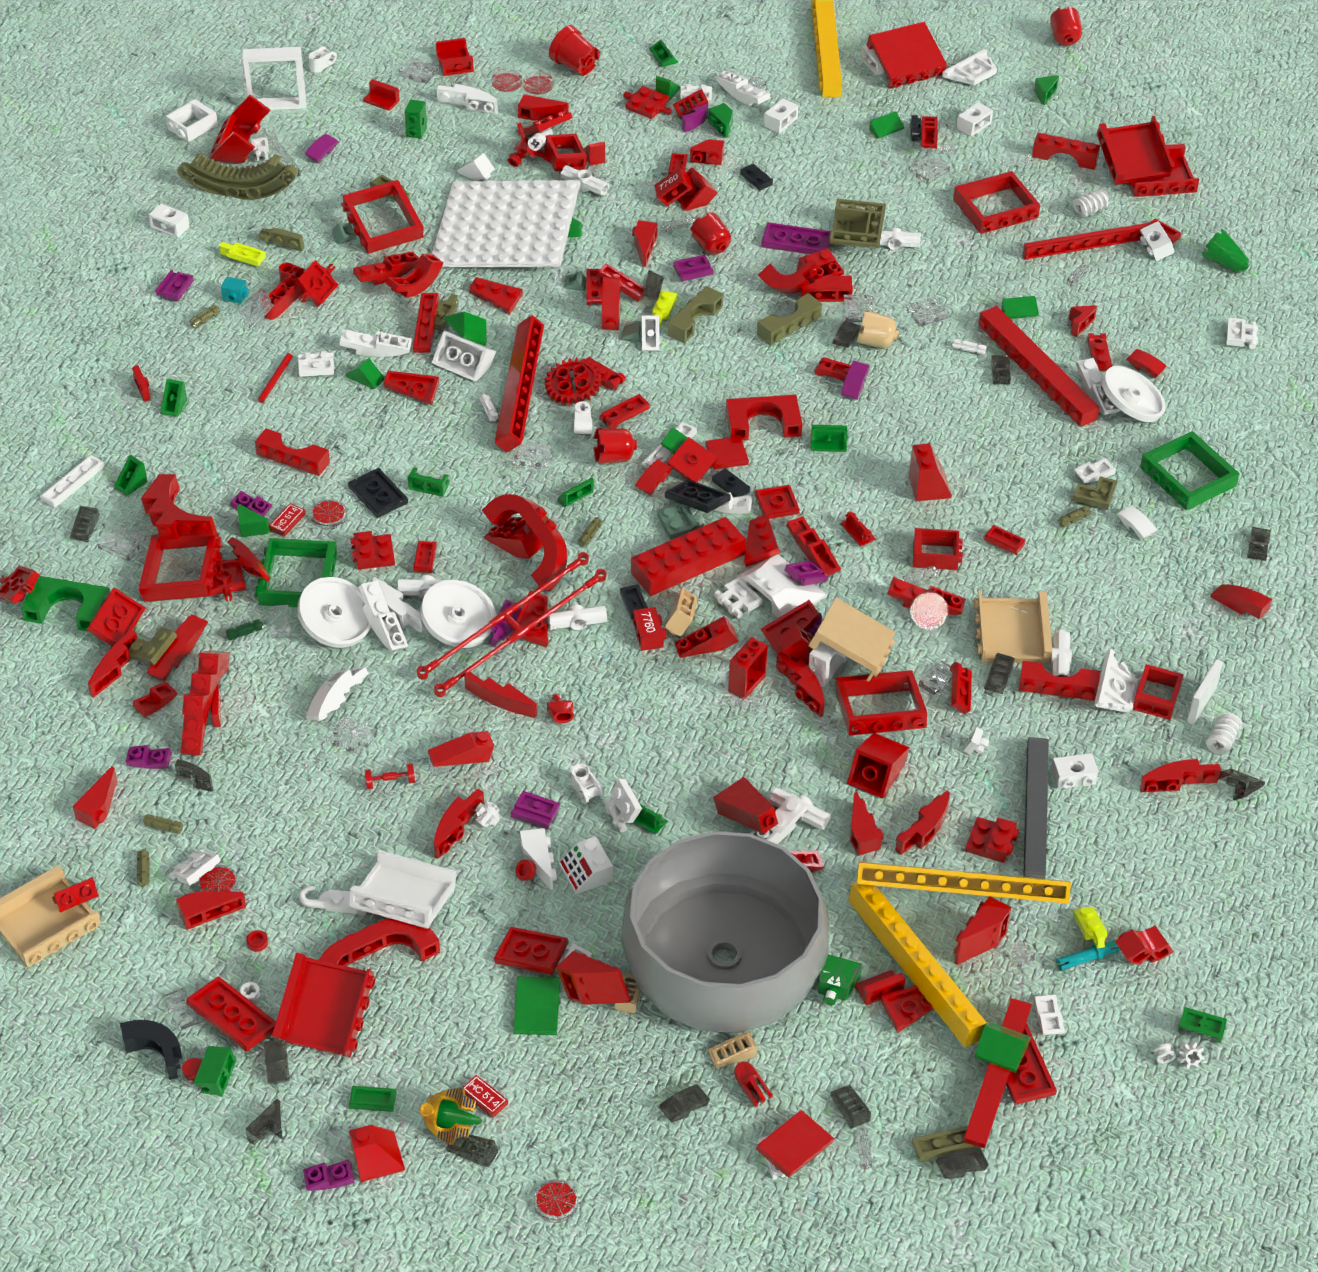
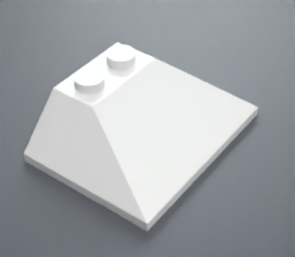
[734,554,826,618]

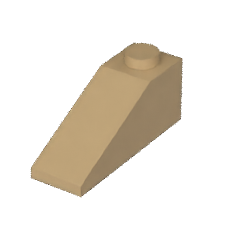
[665,588,698,637]

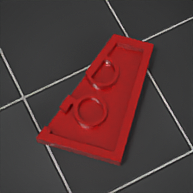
[384,371,439,405]

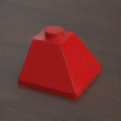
[677,167,718,211]
[349,1125,405,1182]

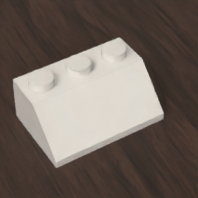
[432,331,496,382]

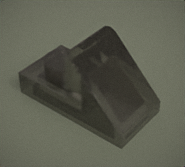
[1219,769,1265,800]
[246,1099,283,1145]

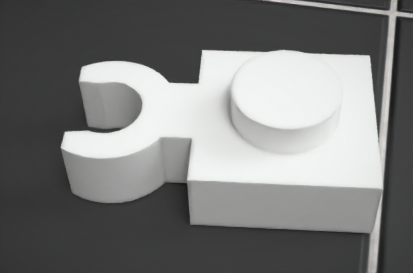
[251,137,269,161]

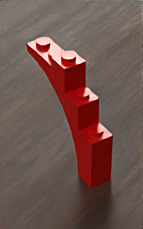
[141,474,217,540]
[181,650,230,755]

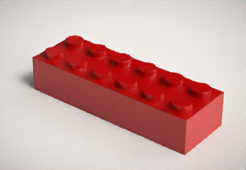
[631,516,746,597]

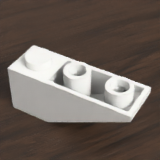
[520,828,557,890]

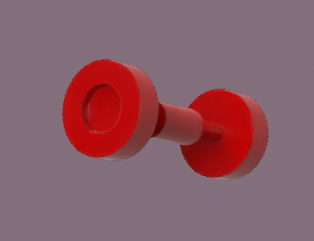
[364,763,415,790]

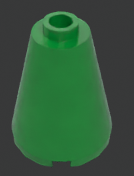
[1202,229,1250,273]

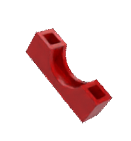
[1032,133,1100,170]
[255,428,330,476]
[1019,661,1100,701]

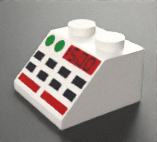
[558,836,613,895]

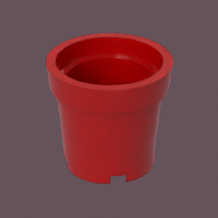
[549,25,600,76]

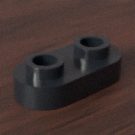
[910,115,921,141]

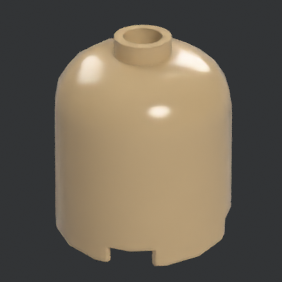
[857,310,899,348]

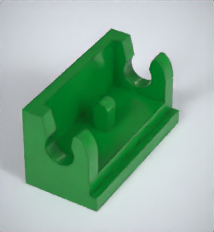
[811,425,848,452]
[408,467,450,497]
[1178,1007,1227,1043]
[194,1046,237,1097]

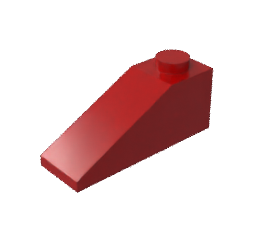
[632,220,658,267]
[602,276,620,330]
[801,276,853,302]
[427,731,494,767]
[73,766,117,829]
[176,892,246,930]

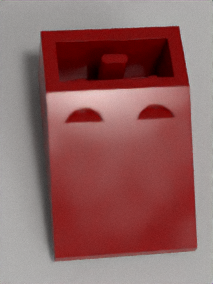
[484,517,543,559]
[954,896,1012,965]
[556,951,631,1005]

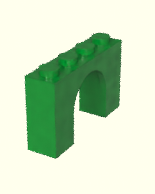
[21,576,110,632]

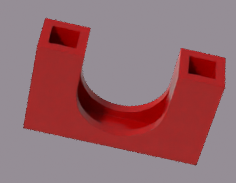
[726,394,802,440]

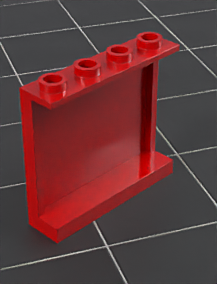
[866,21,947,89]
[1096,116,1174,185]
[1128,144,1199,197]
[272,953,376,1058]

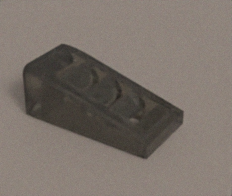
[642,270,664,301]
[70,506,100,542]
[984,653,1015,694]
[830,1084,871,1129]
[446,1134,498,1167]

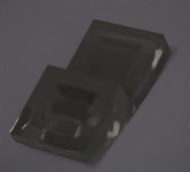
[832,321,861,348]
[991,355,1011,385]
[1247,527,1270,561]
[175,759,213,792]
[264,1039,290,1085]
[659,1084,710,1123]
[935,1147,989,1179]

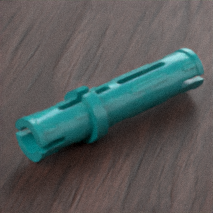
[1056,939,1120,971]

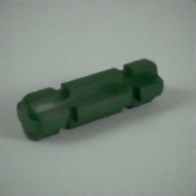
[226,619,263,640]

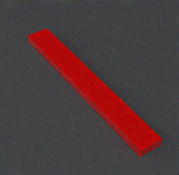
[1023,223,1150,260]
[963,998,1032,1149]

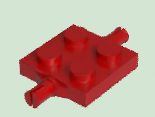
[623,86,672,119]
[294,260,339,307]
[201,552,246,602]
[0,565,40,604]

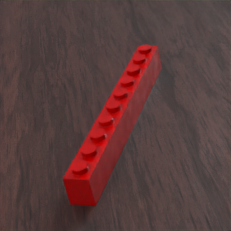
[978,306,1100,427]
[494,315,544,453]

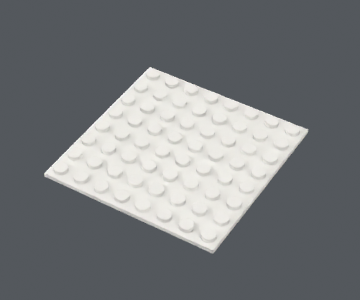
[432,180,580,267]

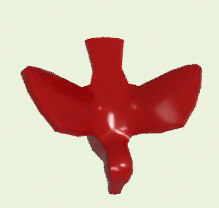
[507,122,550,167]

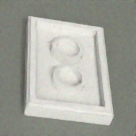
[1187,660,1223,725]

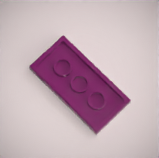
[761,222,831,254]

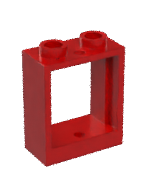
[544,134,587,171]
[913,528,963,570]
[728,637,768,700]
[1132,664,1184,720]

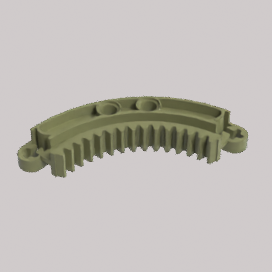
[177,152,298,200]

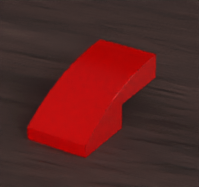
[1126,349,1167,378]
[635,459,673,495]
[133,682,178,717]

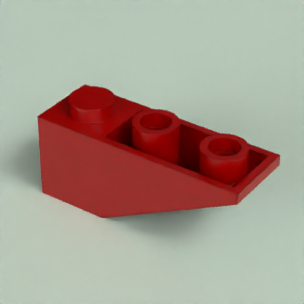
[518,94,569,121]
[674,616,739,658]
[850,792,884,856]

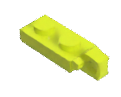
[219,242,266,267]
[652,290,677,327]
[1073,907,1107,948]

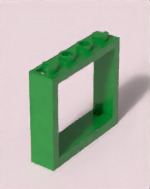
[1140,431,1240,510]
[255,538,338,607]

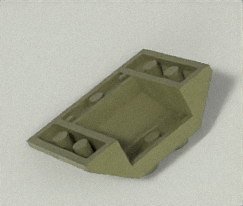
[829,199,886,248]

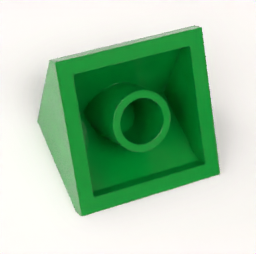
[444,312,487,346]
[975,1022,1031,1073]

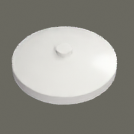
[1102,366,1165,422]
[297,577,371,648]
[420,580,496,648]

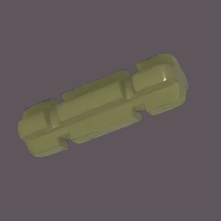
[190,305,220,328]
[1058,506,1091,527]
[578,517,603,547]
[143,814,183,834]
[137,849,150,887]

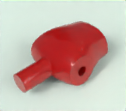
[547,694,574,723]

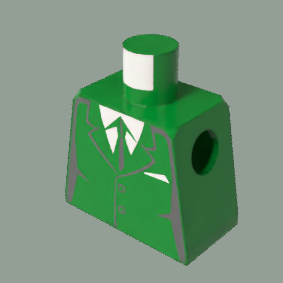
[818,954,862,1005]

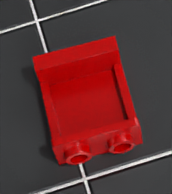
[435,38,474,76]

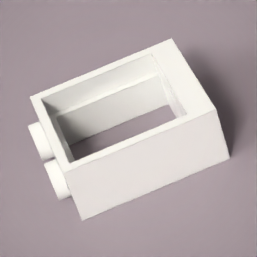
[166,99,218,142]
[809,641,849,687]

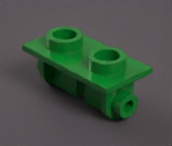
[634,803,668,835]

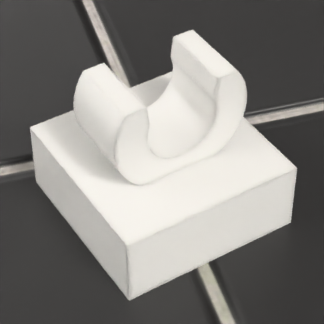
[963,727,989,755]

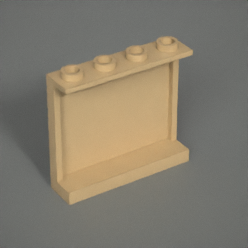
[974,590,1053,663]
[809,597,896,682]
[0,865,101,968]

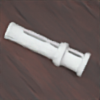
[528,128,553,151]

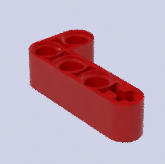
[262,263,306,320]

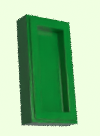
[349,1086,397,1112]

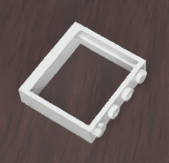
[240,47,306,110]

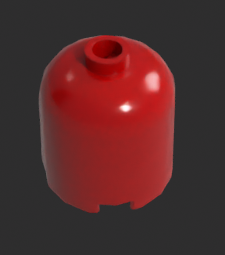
[1050,6,1082,46]
[690,212,731,255]
[593,428,637,464]

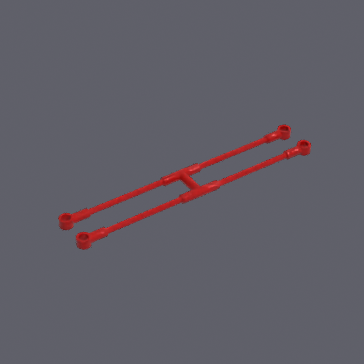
[417,552,607,697]

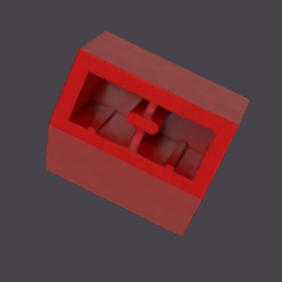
[796,248,844,283]

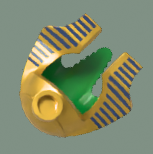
[420,1087,482,1145]

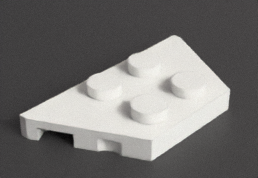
[942,49,997,85]
[1094,649,1138,713]

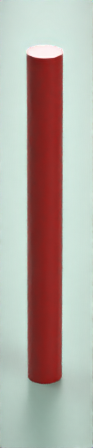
[258,353,293,403]

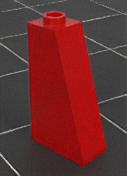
[713,777,779,834]

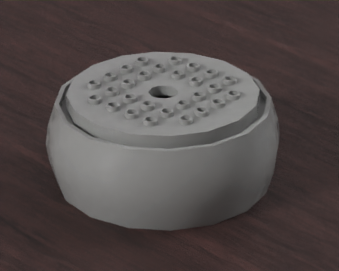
[621,831,829,1033]

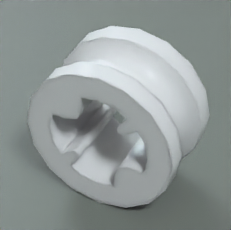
[240,982,260,1003]
[1154,1043,1176,1064]

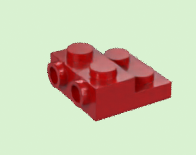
[350,531,395,570]
[965,817,1019,863]

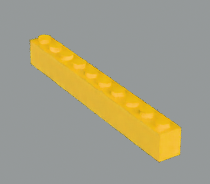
[811,0,842,97]
[857,862,1071,904]
[848,882,987,1047]

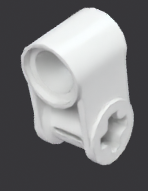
[308,46,337,73]
[574,401,592,434]
[571,764,604,803]

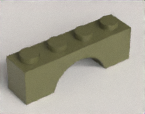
[667,286,723,344]
[757,293,822,345]

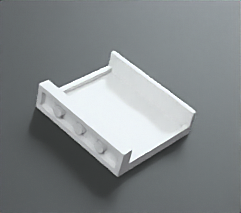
[349,850,456,929]

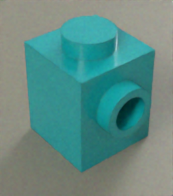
[221,277,249,304]

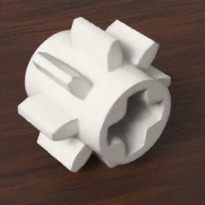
[475,801,500,827]
[1176,1040,1204,1069]

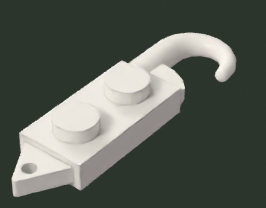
[299,886,368,915]

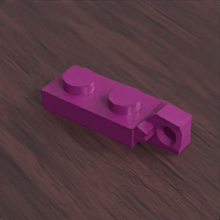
[488,599,522,647]

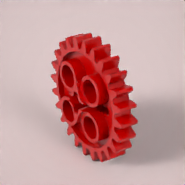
[544,357,602,406]

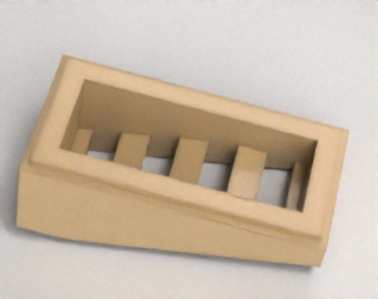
[615,973,641,1013]
[708,1032,757,1069]

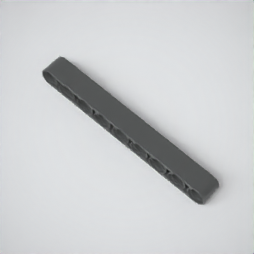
[1023,737,1049,879]

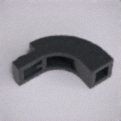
[120,1020,183,1080]

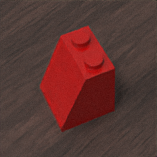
[909,443,952,501]
[847,733,910,799]

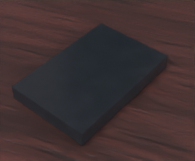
[348,468,408,518]
[665,479,731,513]

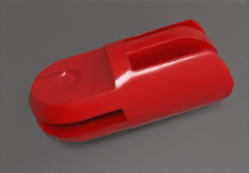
[734,1061,773,1108]

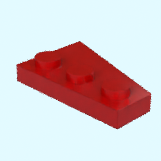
[517,111,573,136]
[469,277,523,315]
[744,514,781,567]
[511,591,548,647]
[761,599,820,654]
[881,985,934,1033]

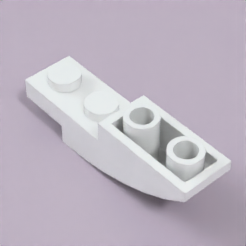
[715,71,770,106]
[437,84,498,114]
[339,329,412,357]
[1076,358,1121,415]
[372,577,427,633]
[359,581,408,651]
[306,667,368,721]
[750,793,808,844]

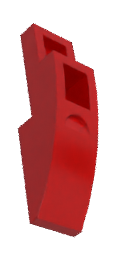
[353,252,419,285]
[887,577,966,615]
[776,652,824,717]
[1140,759,1221,793]
[434,788,485,859]
[895,790,950,855]

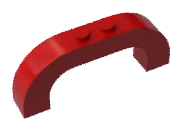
[482,494,567,591]
[319,918,440,966]

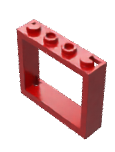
[953,171,1040,234]
[341,180,424,254]
[138,530,222,602]
[835,670,927,736]

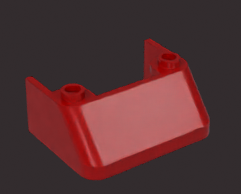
[209,95,270,164]

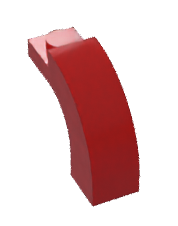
[386,254,444,298]
[758,259,820,294]

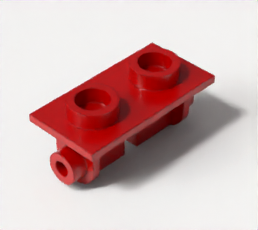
[840,511,876,547]
[52,877,99,912]

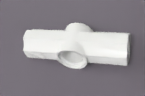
[561,165,609,196]
[880,228,921,250]
[398,575,447,600]
[548,605,607,630]
[1050,630,1072,677]
[769,788,831,830]

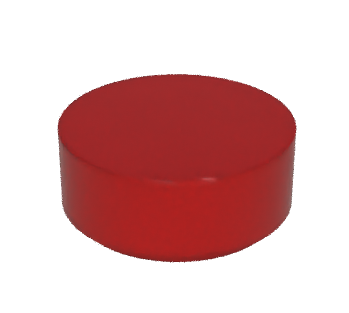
[515,859,536,881]
[246,930,268,952]
[182,1058,202,1081]

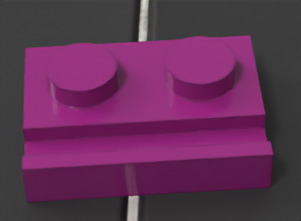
[673,255,713,282]
[155,270,194,301]
[784,561,829,586]
[511,791,560,829]

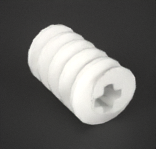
[1073,188,1109,218]
[1206,713,1242,755]

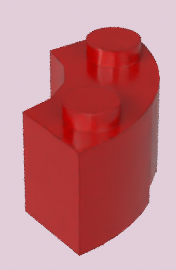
[1115,925,1174,965]

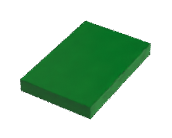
[514,976,560,1035]

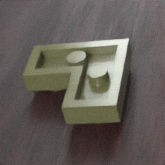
[1073,476,1117,510]
[128,627,177,665]

